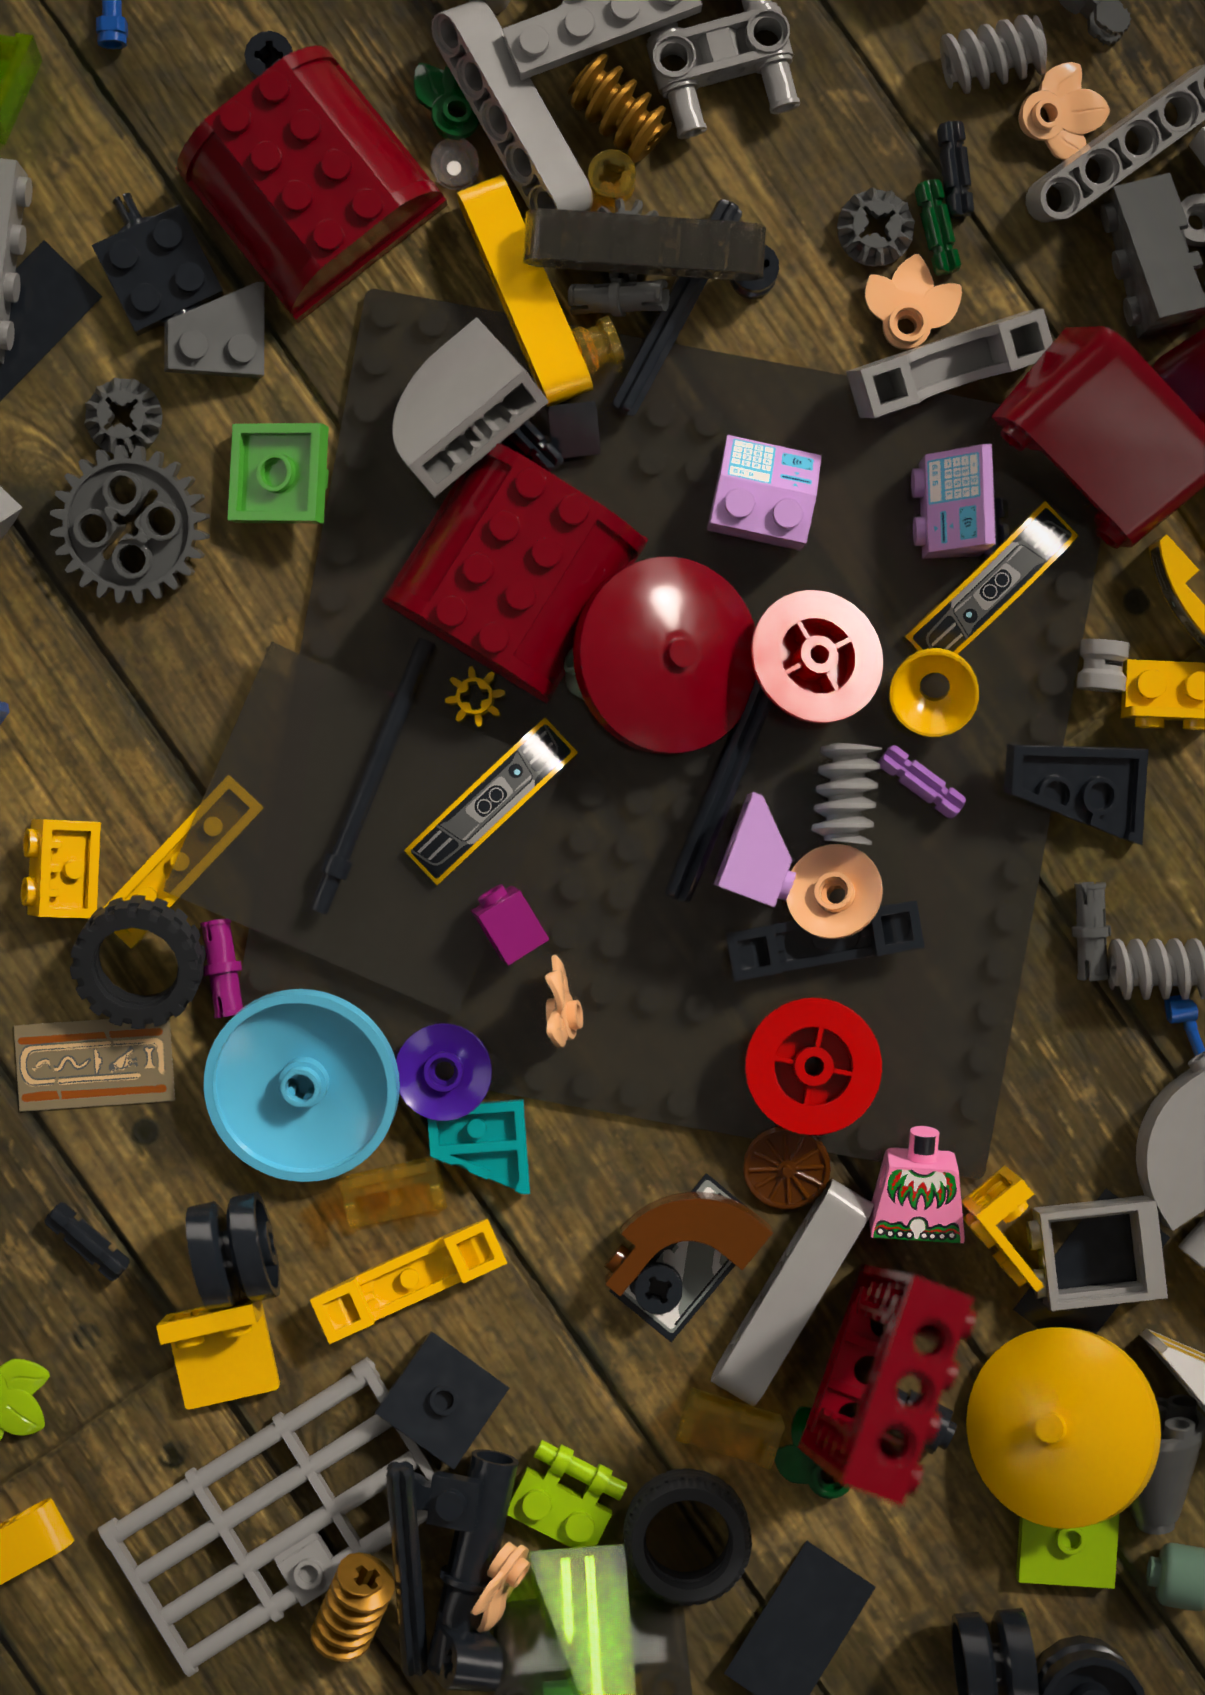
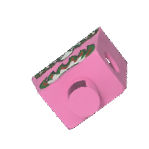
[869,1126,965,1243]

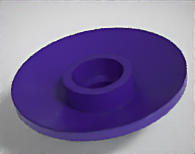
[396,1023,492,1121]

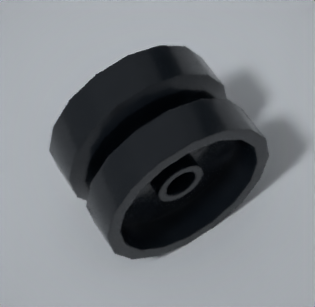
[186,1191,281,1312]
[951,1608,1039,1695]
[1036,1635,1145,1695]

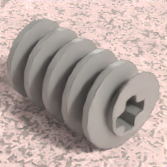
[940,14,1047,94]
[811,743,882,845]
[1107,938,1205,1000]

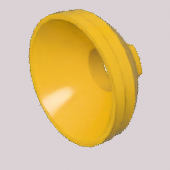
[890,648,979,737]

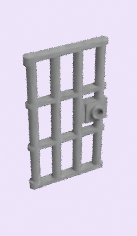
[98,1357,438,1677]

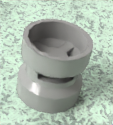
[1077,639,1130,692]

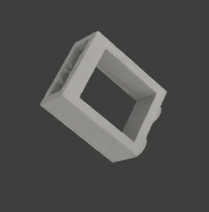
[1026,1195,1168,1311]

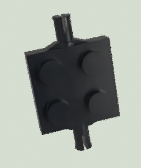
[92,193,224,336]

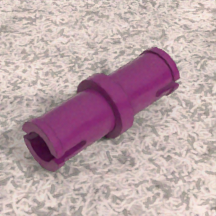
[200,918,243,1019]

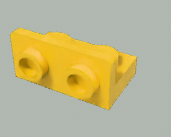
[1121,659,1205,730]
[21,819,101,918]

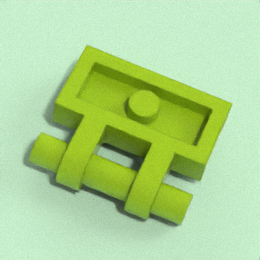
[508,1440,628,1557]

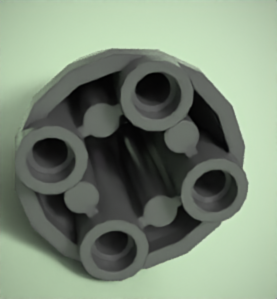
[1129,1395,1205,1535]

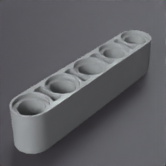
[432,0,593,228]
[1026,64,1205,222]
[711,1179,874,1406]

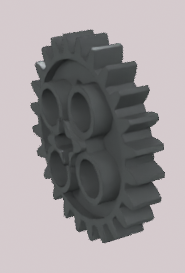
[50,445,210,603]

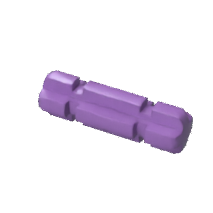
[879,745,966,818]

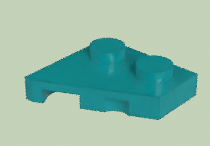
[427,1099,530,1194]

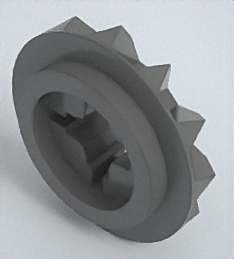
[837,187,915,267]
[84,378,162,455]

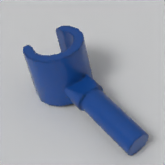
[1164,995,1205,1056]

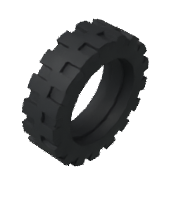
[70,895,206,1029]

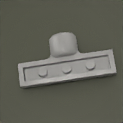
[502,0,702,81]

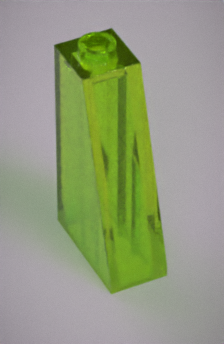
[528,1544,636,1695]

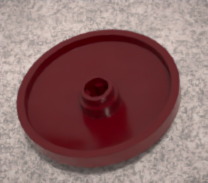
[573,557,756,754]

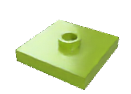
[1016,1513,1120,1589]

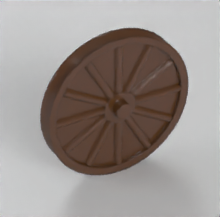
[744,1126,831,1209]

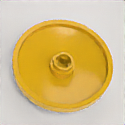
[966,1327,1161,1529]

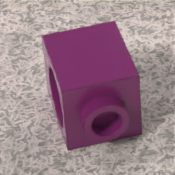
[471,884,550,966]

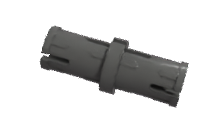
[568,278,670,317]
[1072,882,1111,981]

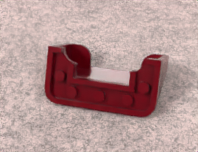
[991,326,1205,549]

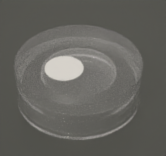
[431,138,480,190]

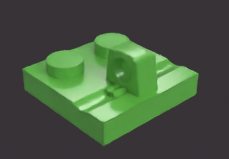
[227,423,329,524]

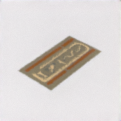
[14,1018,175,1112]

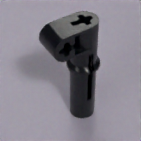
[426,1449,519,1692]

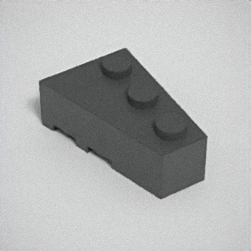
[1100,173,1205,338]

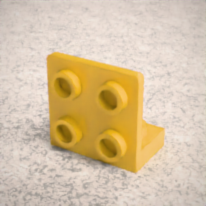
[961,1165,1044,1292]
[156,1297,280,1410]

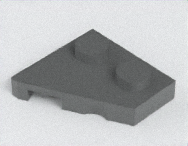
[164,282,264,379]

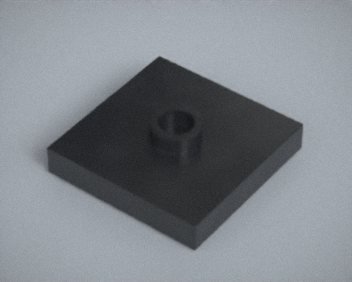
[374,1332,509,1470]

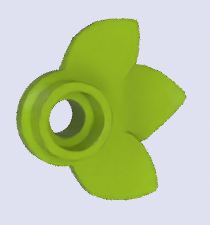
[0,1359,50,1440]

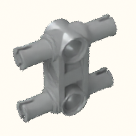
[646,0,800,139]

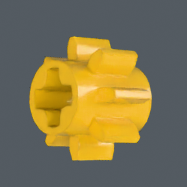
[445,666,506,728]

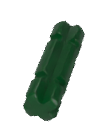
[915,179,961,276]

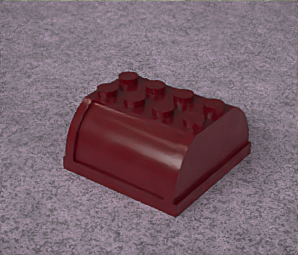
[176,45,448,323]
[382,443,649,705]

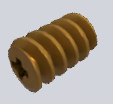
[567,52,672,163]
[310,1552,395,1662]

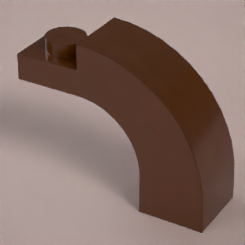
[604,1192,773,1296]

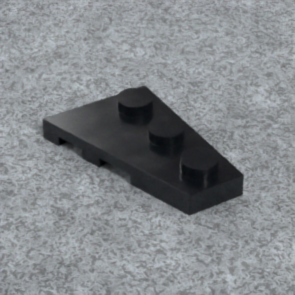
[1004,744,1149,845]

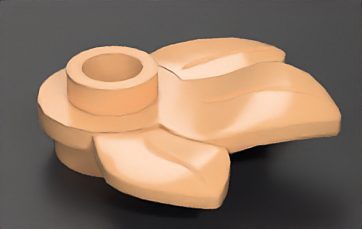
[1018,62,1110,161]
[865,254,962,350]
[545,955,583,1048]
[471,1542,531,1633]

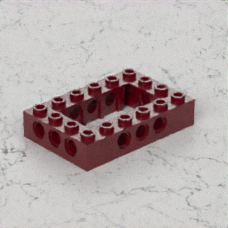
[798,1264,976,1506]

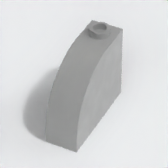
[393,317,549,497]
[1136,1051,1205,1231]

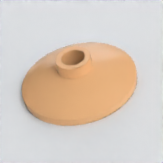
[786,844,883,939]

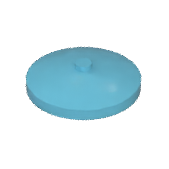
[204,989,400,1182]

